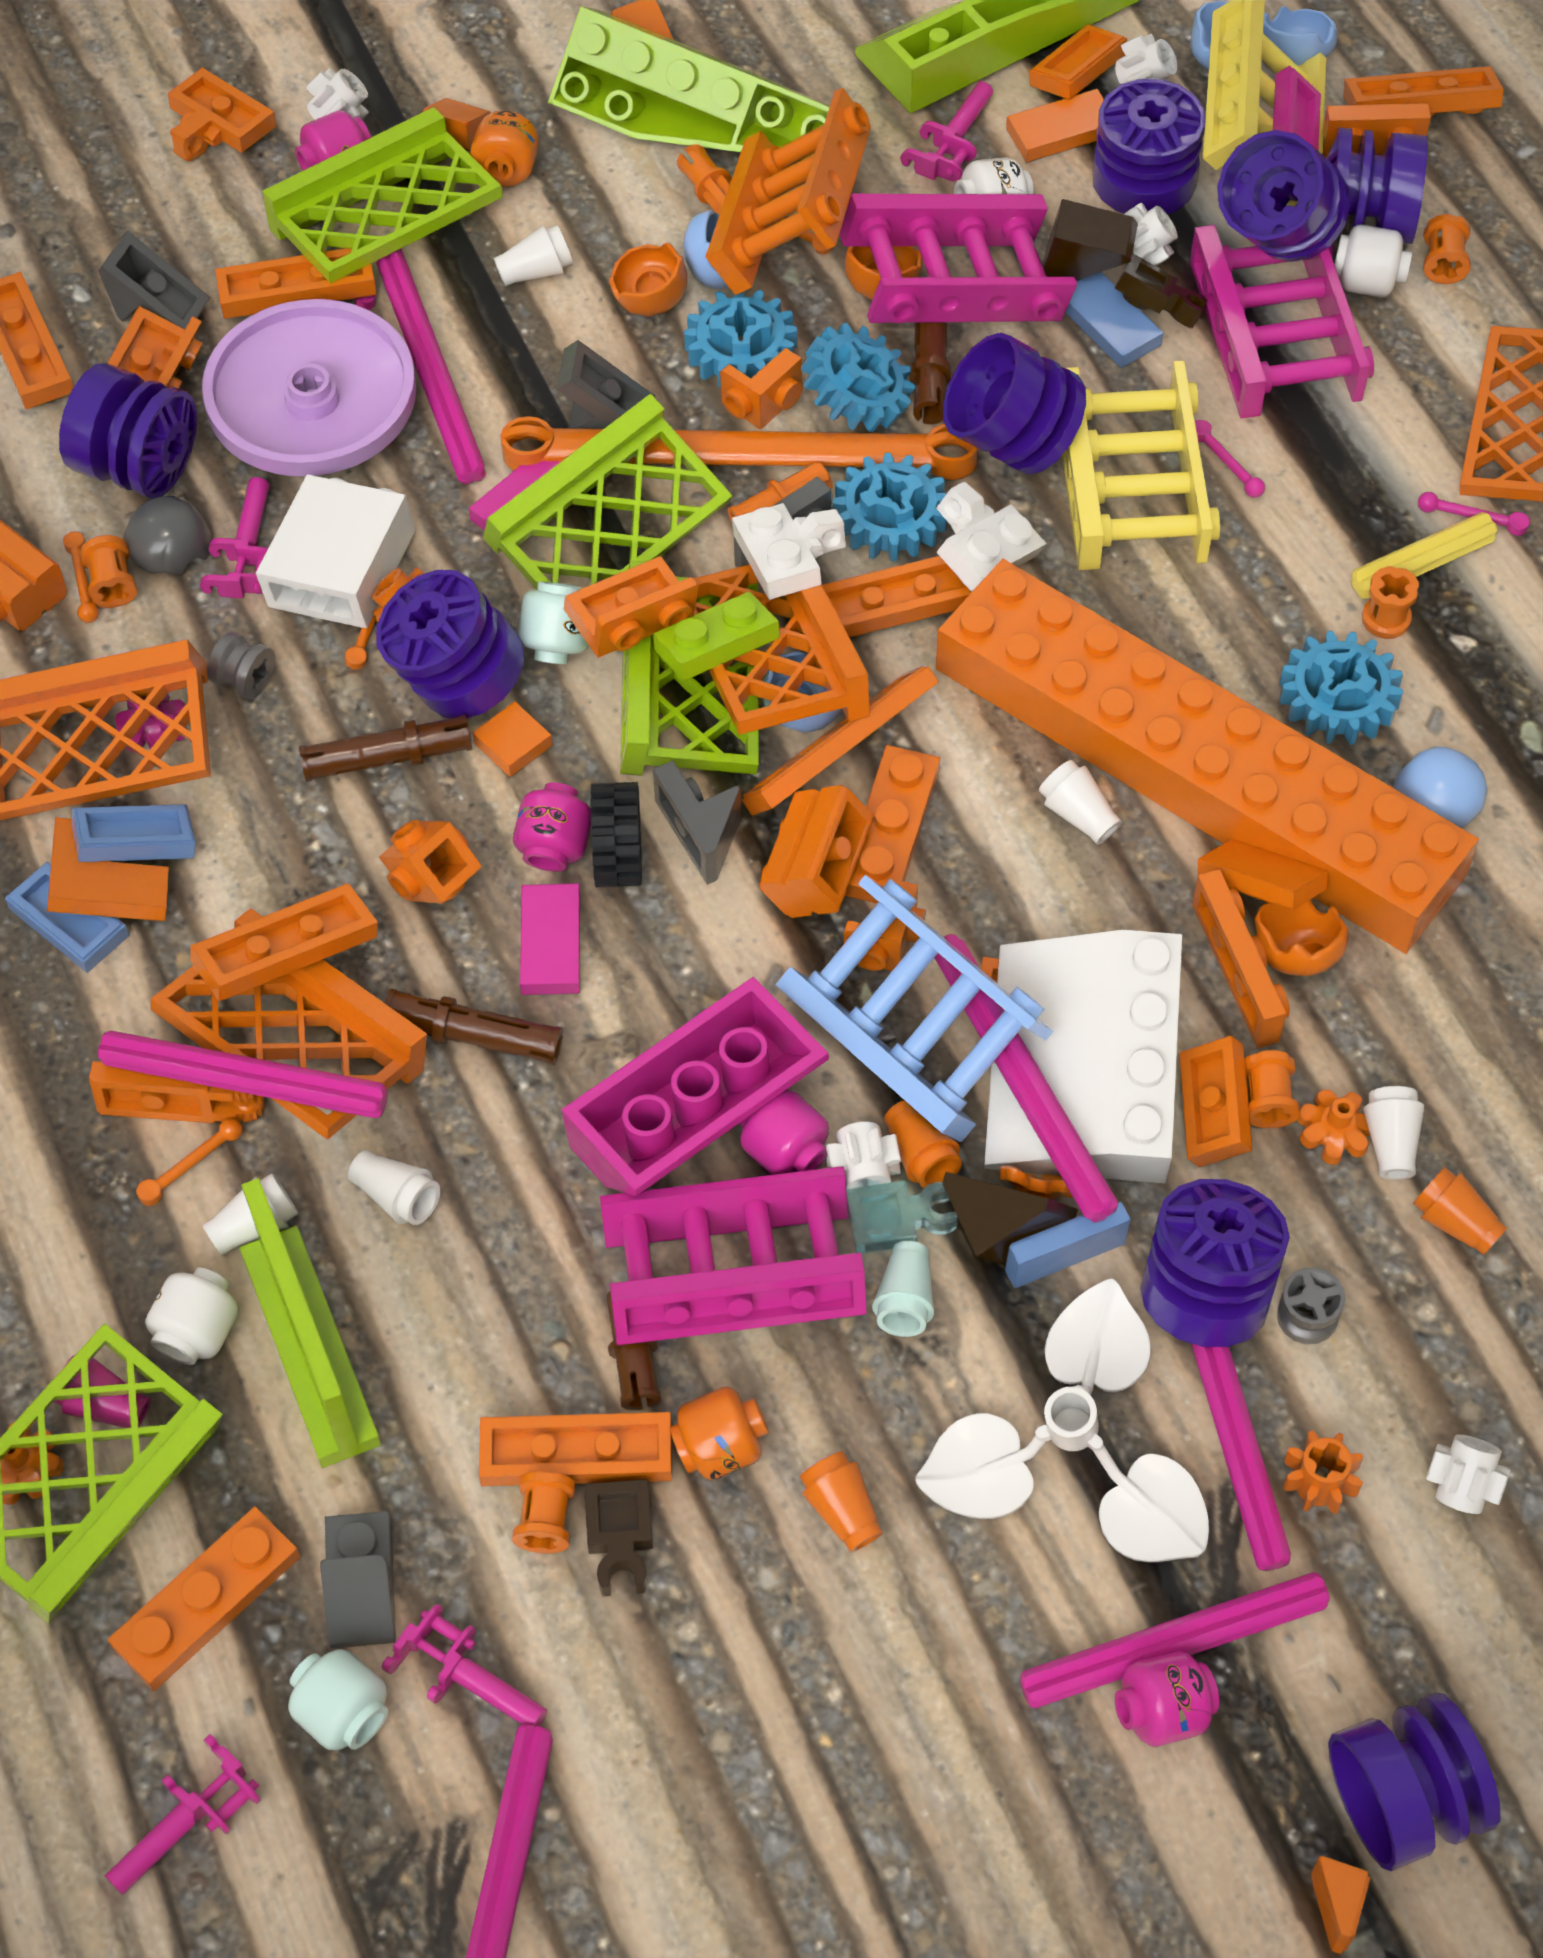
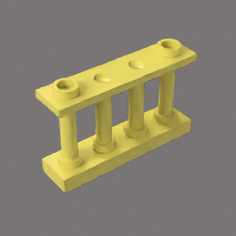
[1203,0,1326,207]
[1062,361,1220,570]

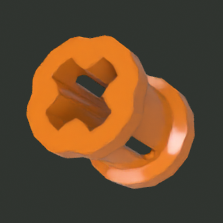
[1423,214,1471,284]
[80,535,138,608]
[1362,566,1419,639]
[1245,1050,1300,1128]
[512,1471,575,1554]

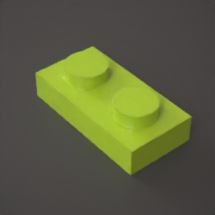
[653,591,780,681]

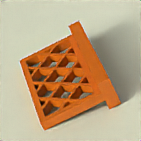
[1460,326,1543,502]
[693,564,870,735]
[0,639,211,821]
[151,908,427,1140]

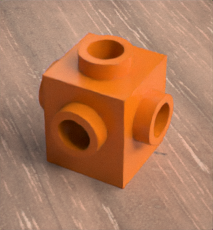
[379,819,482,904]

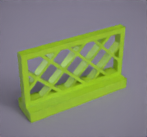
[262,107,503,284]
[483,393,733,590]
[620,560,759,776]
[239,1178,381,1468]
[0,1323,223,1624]

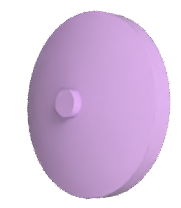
[202,299,416,477]

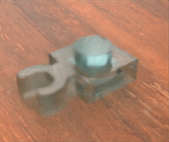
[846,1180,958,1254]

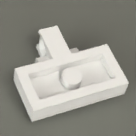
[936,481,1047,592]
[732,503,846,600]

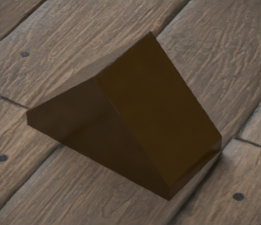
[1042,199,1138,281]
[942,1172,1078,1266]

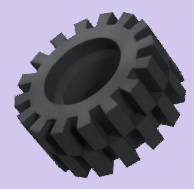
[590,782,642,888]

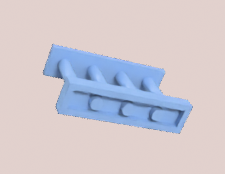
[775,875,1054,1142]

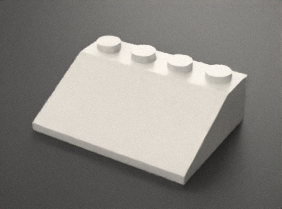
[984,930,1182,1184]

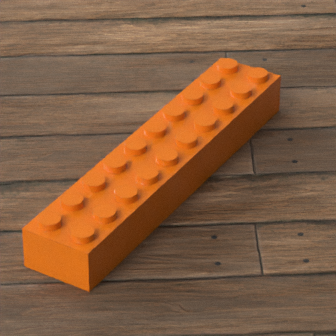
[936,558,1479,954]

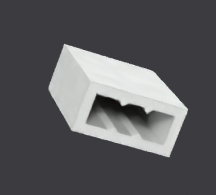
[256,474,416,629]

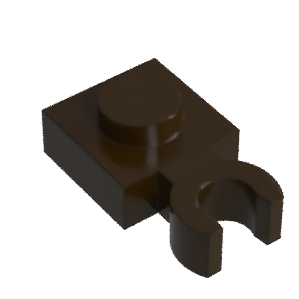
[1115,253,1207,329]
[584,1479,653,1596]

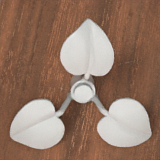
[915,1279,1209,1563]

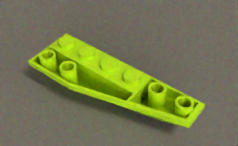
[855,0,1140,114]
[548,6,830,160]

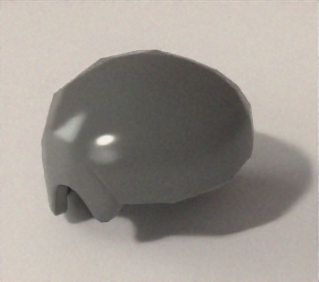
[124,496,213,575]

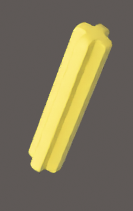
[1350,512,1498,599]

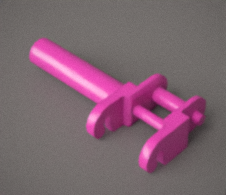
[900,81,994,182]
[200,477,270,599]
[382,1604,548,1726]
[104,1734,261,1895]

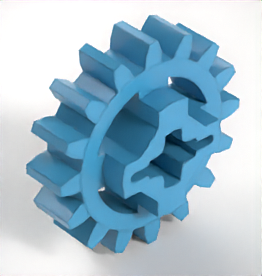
[684,290,797,388]
[801,323,915,432]
[833,453,947,561]
[1279,631,1403,745]

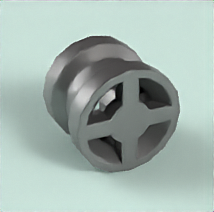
[207,631,275,700]
[1276,1267,1346,1344]

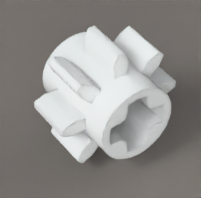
[1115,34,1177,84]
[306,68,369,120]
[1124,203,1178,266]
[826,1122,901,1197]
[1426,1435,1510,1514]

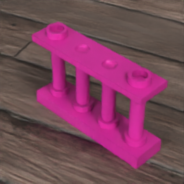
[839,193,1077,323]
[1190,225,1374,419]
[600,1166,867,1345]

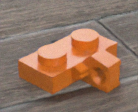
[168,67,276,162]

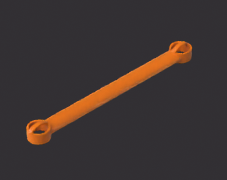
[500,416,979,480]

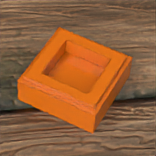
[472,701,553,777]

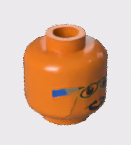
[470,110,540,187]
[670,1386,769,1481]

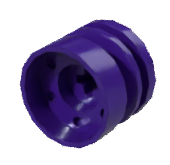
[1092,79,1205,214]
[1326,128,1428,244]
[1217,130,1350,262]
[943,332,1086,475]
[59,363,197,499]
[376,570,524,718]
[1140,1179,1290,1347]
[1328,1692,1501,1871]

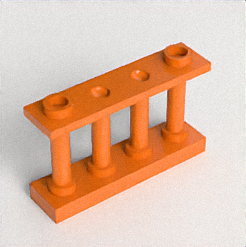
[705,87,871,295]

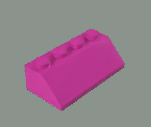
[561,977,829,1196]

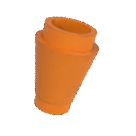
[884,1100,962,1189]
[1413,1166,1507,1255]
[799,1451,883,1553]

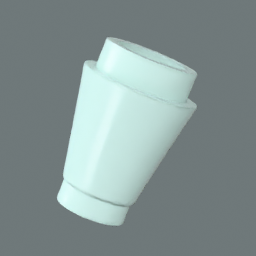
[872,1241,934,1337]

